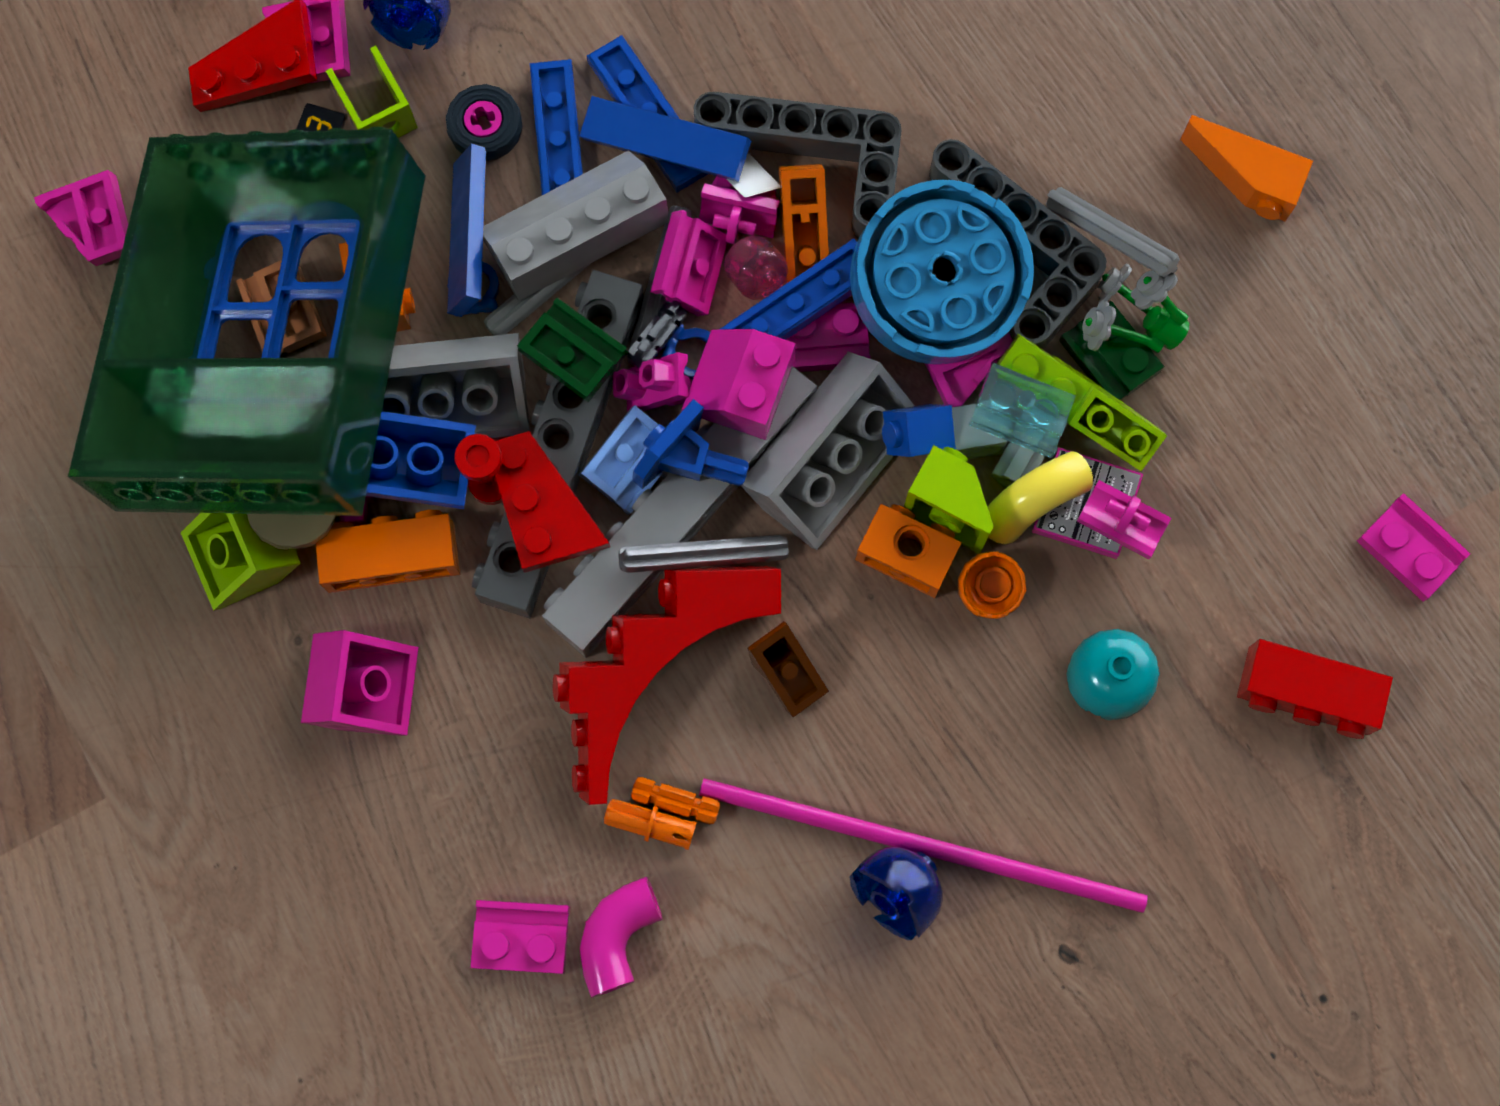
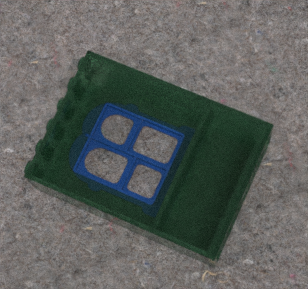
[68,127,426,516]

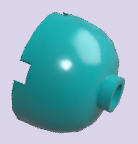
[1066,629,1160,721]

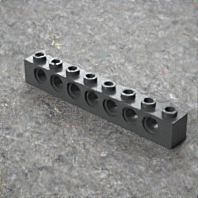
[472,270,644,619]

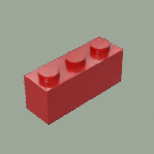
[1237,639,1393,739]

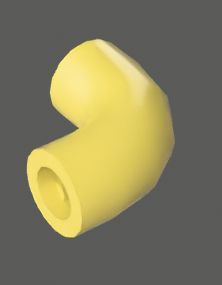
[987,451,1093,544]

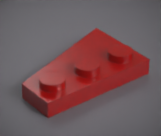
[188,0,317,112]
[495,431,611,573]

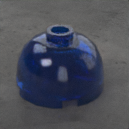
[363,0,451,50]
[849,847,943,940]

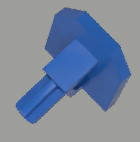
[632,399,749,489]

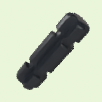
[628,300,687,368]

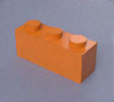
[316,510,460,593]

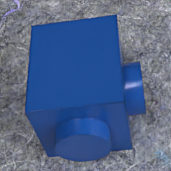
[882,404,956,457]

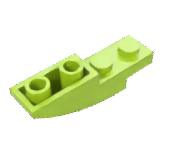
[993,334,1167,472]

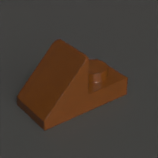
[747,621,829,718]

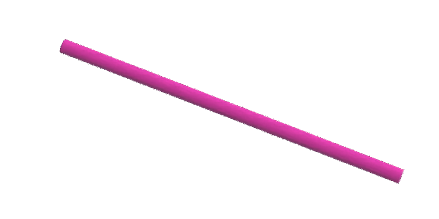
[699,778,1148,913]

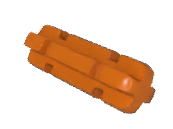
[631,777,720,825]

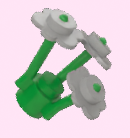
[1082,263,1189,353]

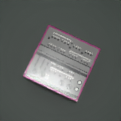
[1032,447,1143,559]

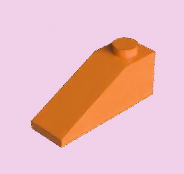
[1180,115,1313,222]
[778,164,829,283]

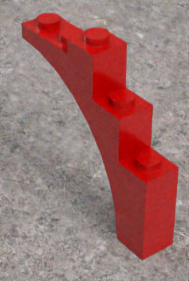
[553,566,781,805]

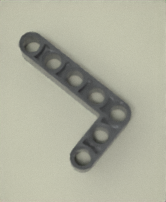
[693,92,902,239]
[929,139,1107,350]

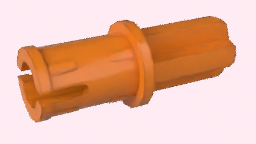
[604,799,697,850]

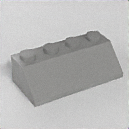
[483,151,670,301]
[344,333,530,438]
[741,352,915,550]

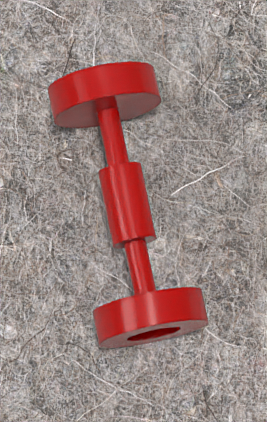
[455,434,502,505]

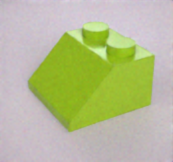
[904,445,994,554]
[181,488,301,611]

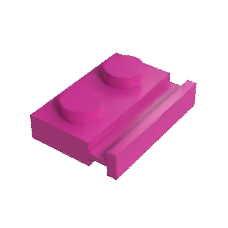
[650,210,727,316]
[787,303,871,372]
[1357,493,1471,602]
[470,900,570,974]

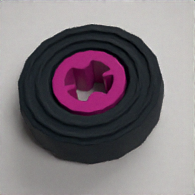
[446,84,523,161]

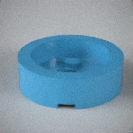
[850,180,1034,365]

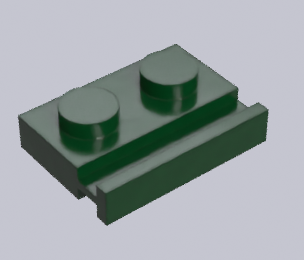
[517,297,628,402]
[1059,300,1164,400]

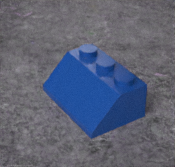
[327,405,476,509]

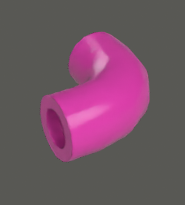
[579,876,663,998]

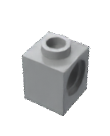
[952,400,1012,459]

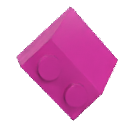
[682,329,796,440]
[301,630,419,736]

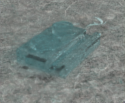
[968,363,1076,458]

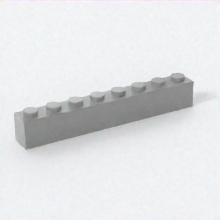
[542,366,817,658]

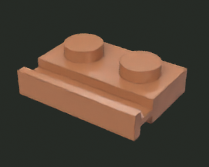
[236,260,327,354]

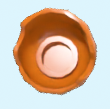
[958,552,1027,619]

